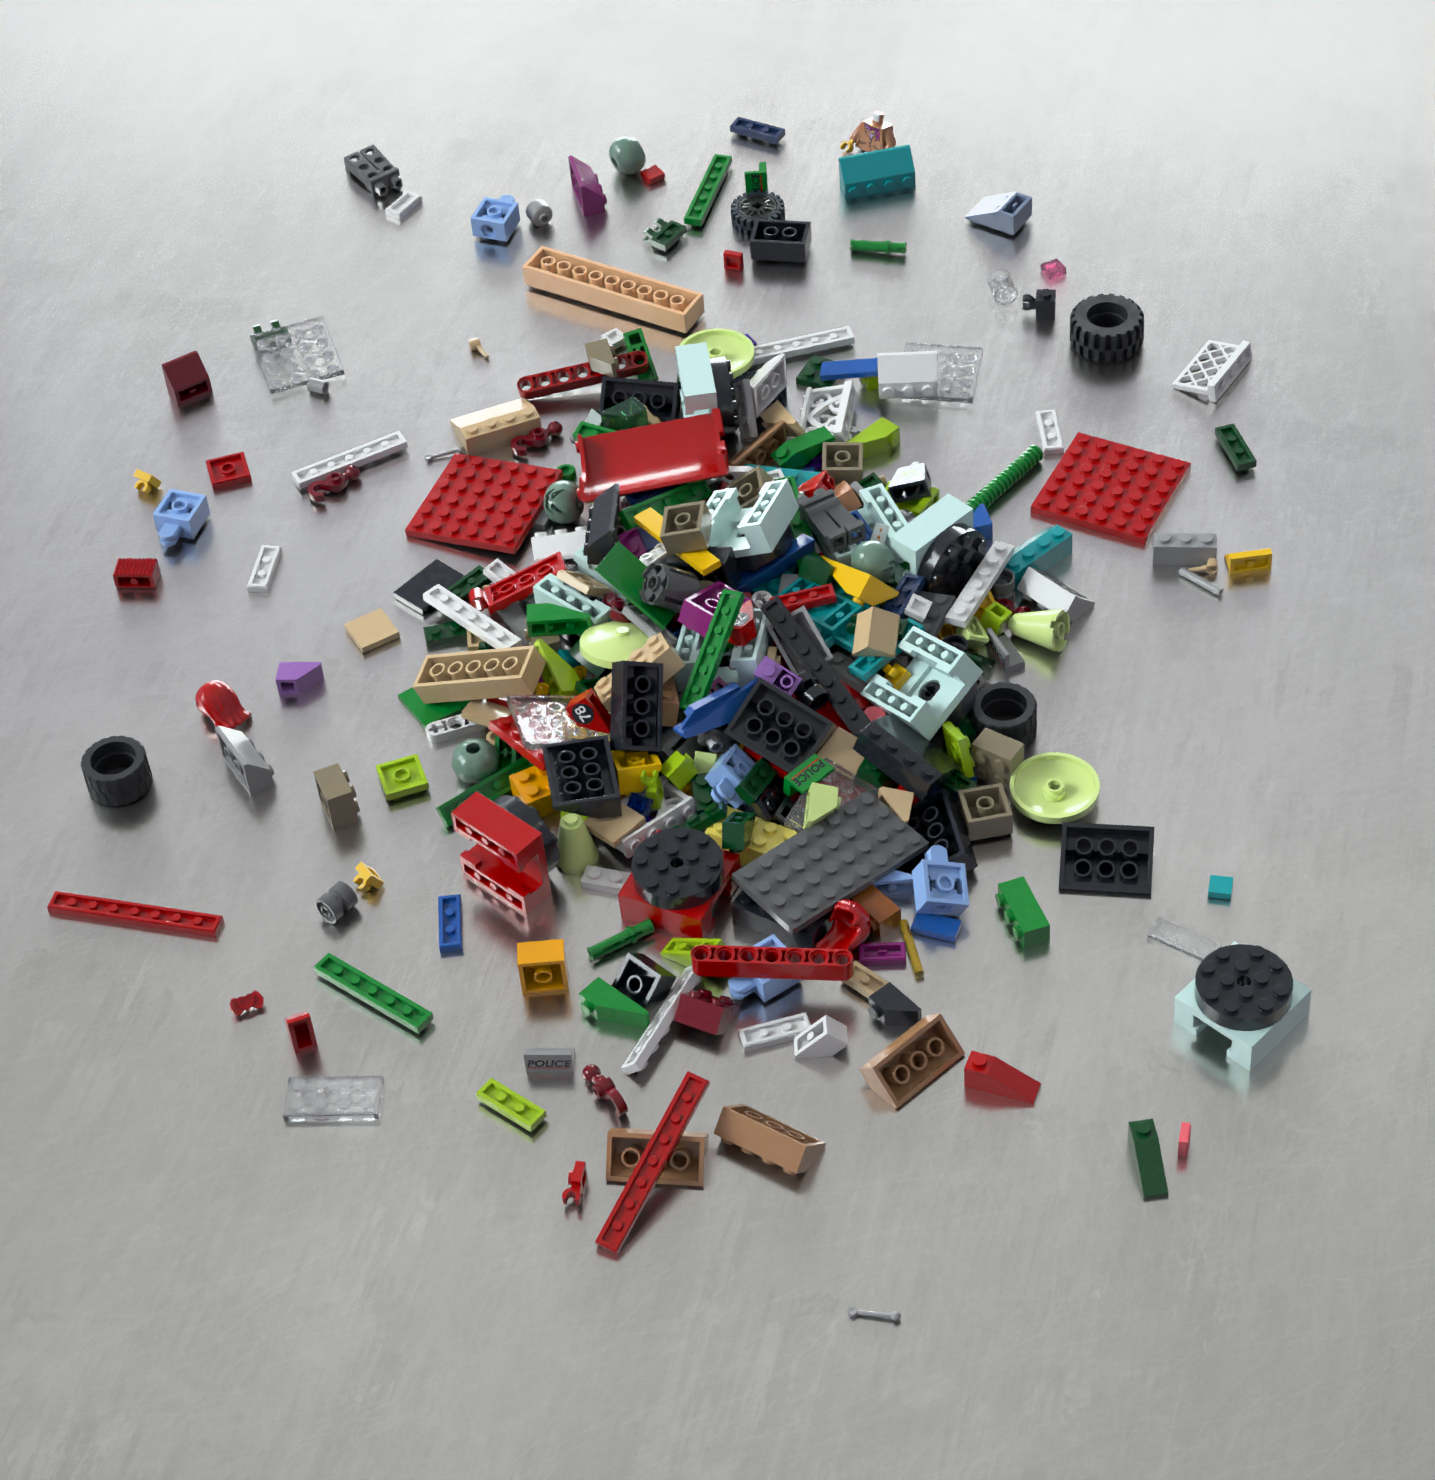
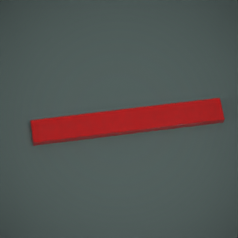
[47,891,224,938]
[595,1071,710,1255]

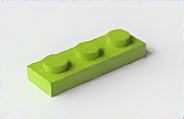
[476,1078,547,1132]

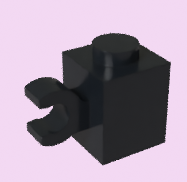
[1023,289,1056,320]

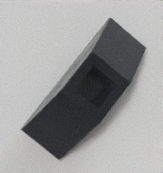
[742,779,784,822]

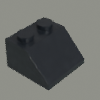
[611,952,676,1012]

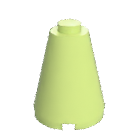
[1008,609,1070,652]
[557,813,599,874]

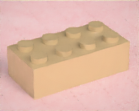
[594,632,685,713]

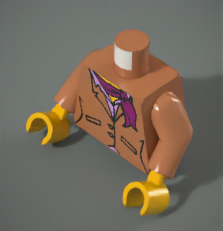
[840,111,896,153]

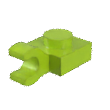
[640,770,664,809]

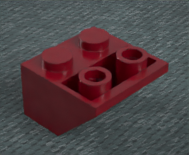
[161,350,213,406]
[674,988,740,1035]

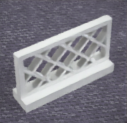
[1173,340,1252,402]

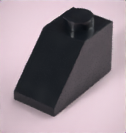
[868,982,922,1026]

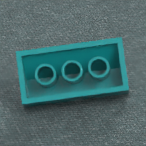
[838,144,916,200]
[1005,524,1073,592]

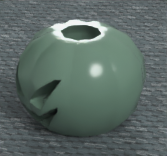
[609,136,646,176]
[544,480,584,525]
[851,540,896,583]
[451,738,500,784]

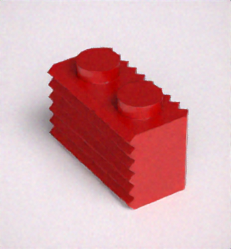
[113,558,161,588]

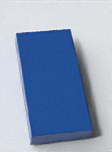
[911,913,962,943]

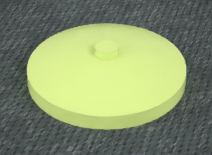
[679,328,755,378]
[580,620,649,669]
[1010,752,1100,824]

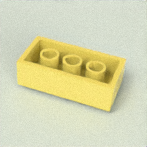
[705,806,799,866]

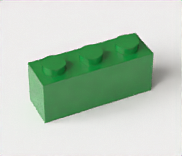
[995,876,1050,948]

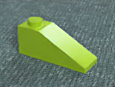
[848,417,900,458]
[534,639,581,704]
[660,938,726,967]

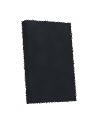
[393,559,465,615]

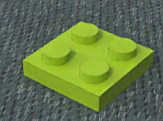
[942,721,975,778]
[375,754,429,801]

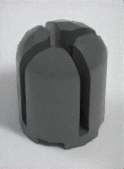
[639,563,702,613]
[648,719,705,777]

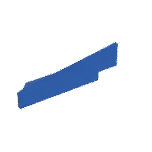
[737,534,815,593]
[673,679,758,738]

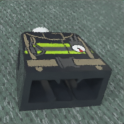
[888,462,931,504]

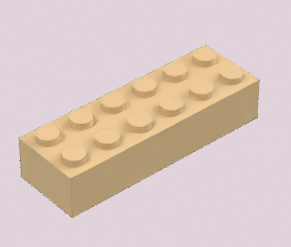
[413,645,546,704]

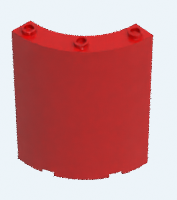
[575,408,729,503]

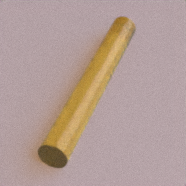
[899,919,924,977]

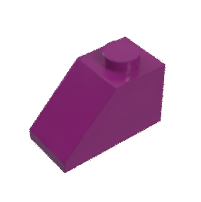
[618,527,649,559]

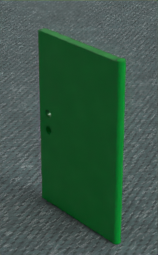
[595,541,676,630]
[398,687,471,728]

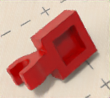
[562,1161,588,1206]

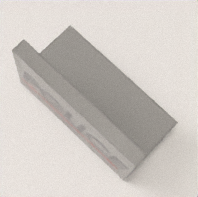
[987,627,1025,674]
[523,1048,576,1073]

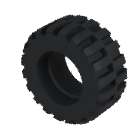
[1070,293,1144,363]

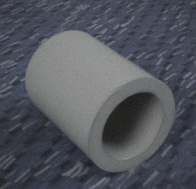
[307,378,329,395]

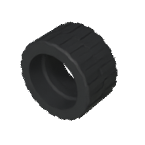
[971,682,1037,748]
[81,735,153,806]

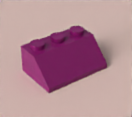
[568,155,607,216]

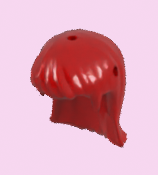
[195,680,251,729]
[815,899,871,952]

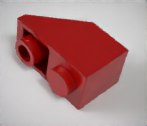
[798,470,835,498]

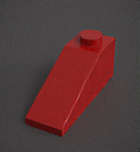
[964,1050,1041,1104]

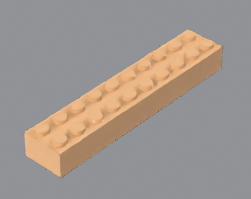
[522,246,705,333]

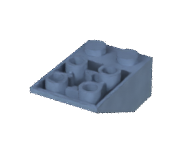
[965,192,1032,235]

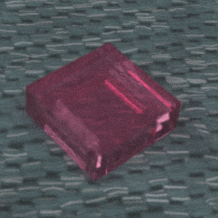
[1041,258,1066,279]

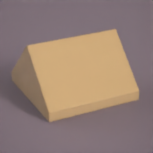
[852,606,900,657]

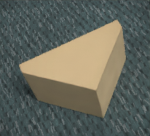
[877,787,914,824]

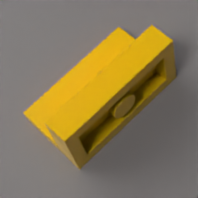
[1224,548,1272,575]

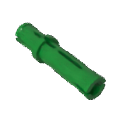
[850,239,907,255]
[587,918,655,961]

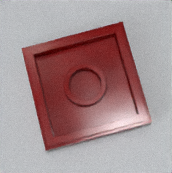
[205,452,252,490]

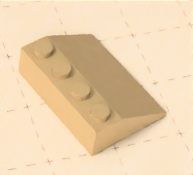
[450,398,542,456]

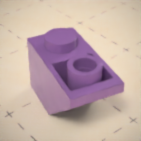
[753,656,802,696]
[275,662,324,695]

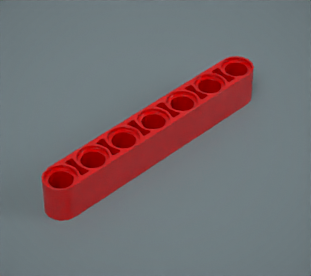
[517,351,649,400]
[690,945,854,981]

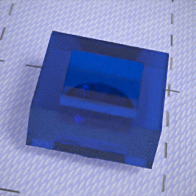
[627,792,654,821]

